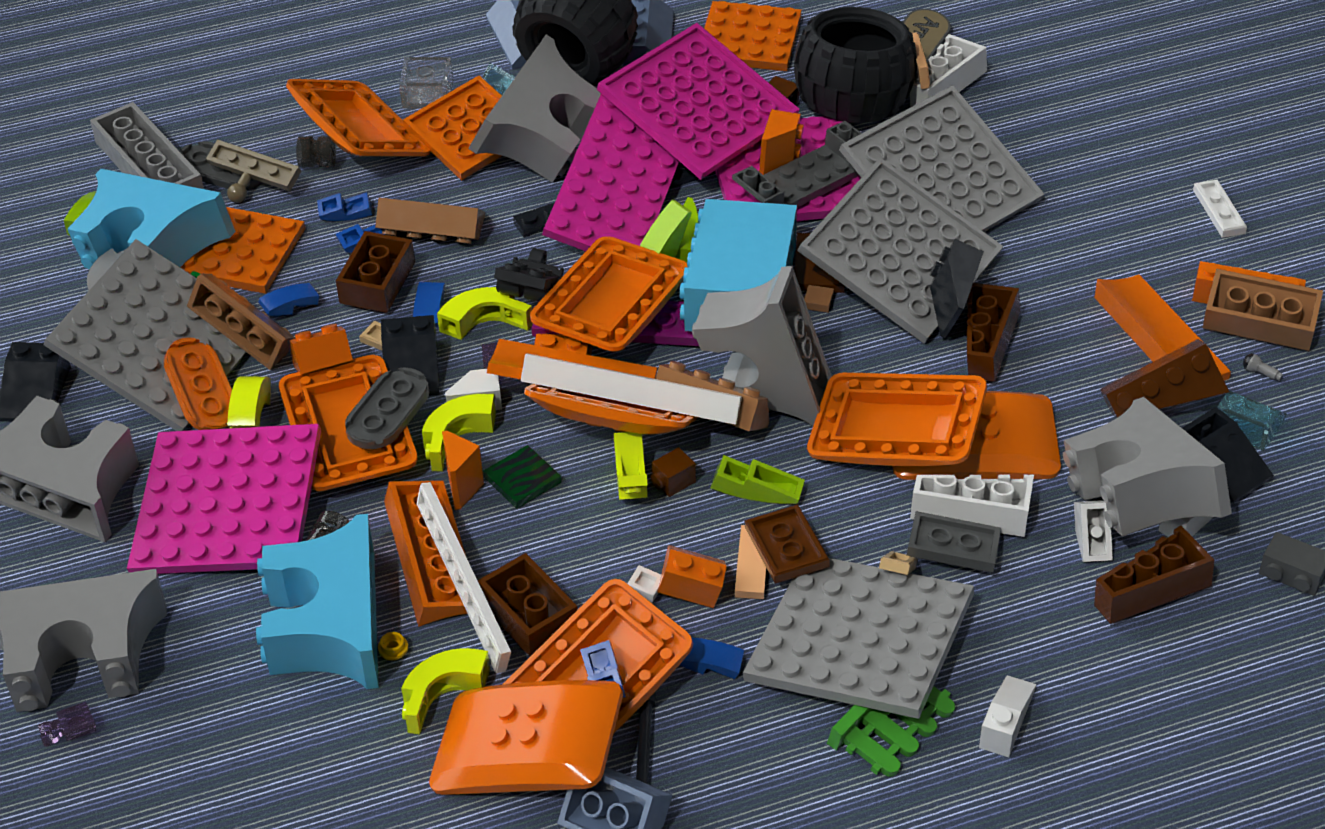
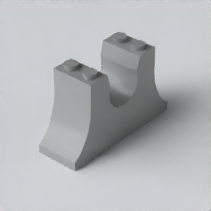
[468,34,601,183]
[692,266,832,426]
[0,396,139,543]
[1063,397,1232,536]
[0,569,167,712]

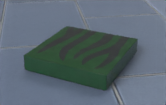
[483,445,561,509]

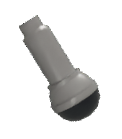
[1243,353,1283,381]

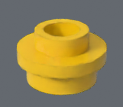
[378,632,408,660]

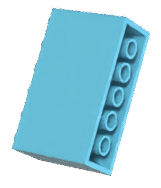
[680,199,797,331]

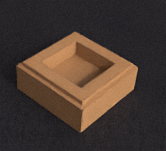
[804,285,834,313]

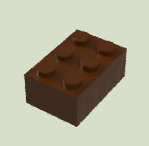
[336,231,415,313]
[478,553,578,657]

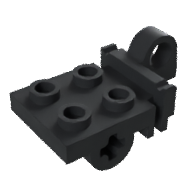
[494,248,564,302]

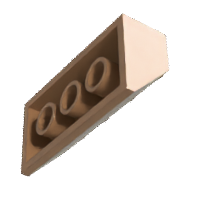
[375,198,485,244]
[1202,269,1323,351]
[187,274,295,370]
[656,361,769,431]

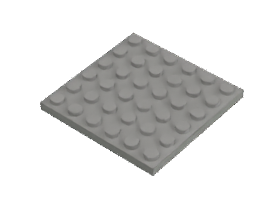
[839,85,1045,232]
[797,157,1003,343]
[44,239,247,431]
[743,558,974,719]

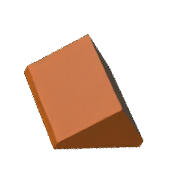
[442,431,484,510]

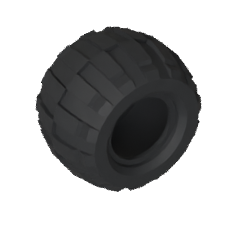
[512,0,638,86]
[794,7,917,123]

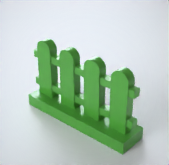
[827,686,955,777]

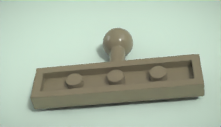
[206,139,302,203]

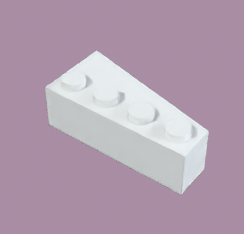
[910,34,987,107]
[910,475,1034,537]

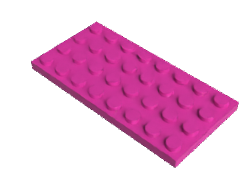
[542,94,679,251]

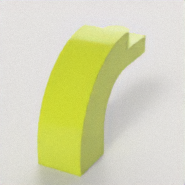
[437,287,533,340]
[227,376,271,428]
[422,394,496,471]
[613,432,648,500]
[401,648,490,735]

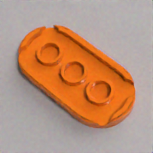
[164,338,232,430]

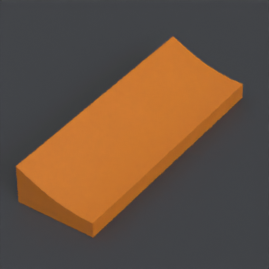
[1094,274,1231,381]
[487,339,657,379]
[384,481,468,627]

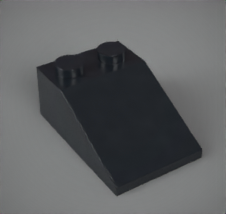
[930,239,984,338]
[381,315,440,396]
[0,342,71,422]

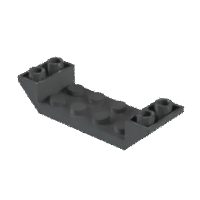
[732,121,862,207]

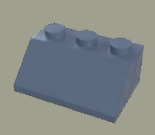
[557,766,673,829]

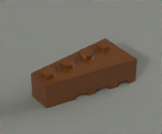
[967,283,1020,382]
[1100,339,1229,418]
[1094,525,1214,624]

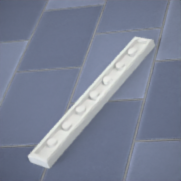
[521,353,742,425]
[416,482,511,673]

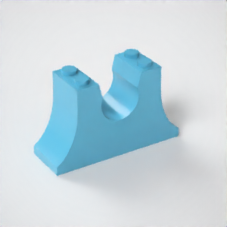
[67,169,236,269]
[256,514,379,689]

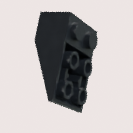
[1182,407,1274,504]

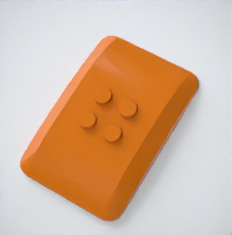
[286,79,431,157]
[530,236,687,351]
[279,355,418,491]
[807,372,987,466]
[524,384,699,434]
[892,391,1061,480]
[503,579,693,733]
[429,680,623,795]

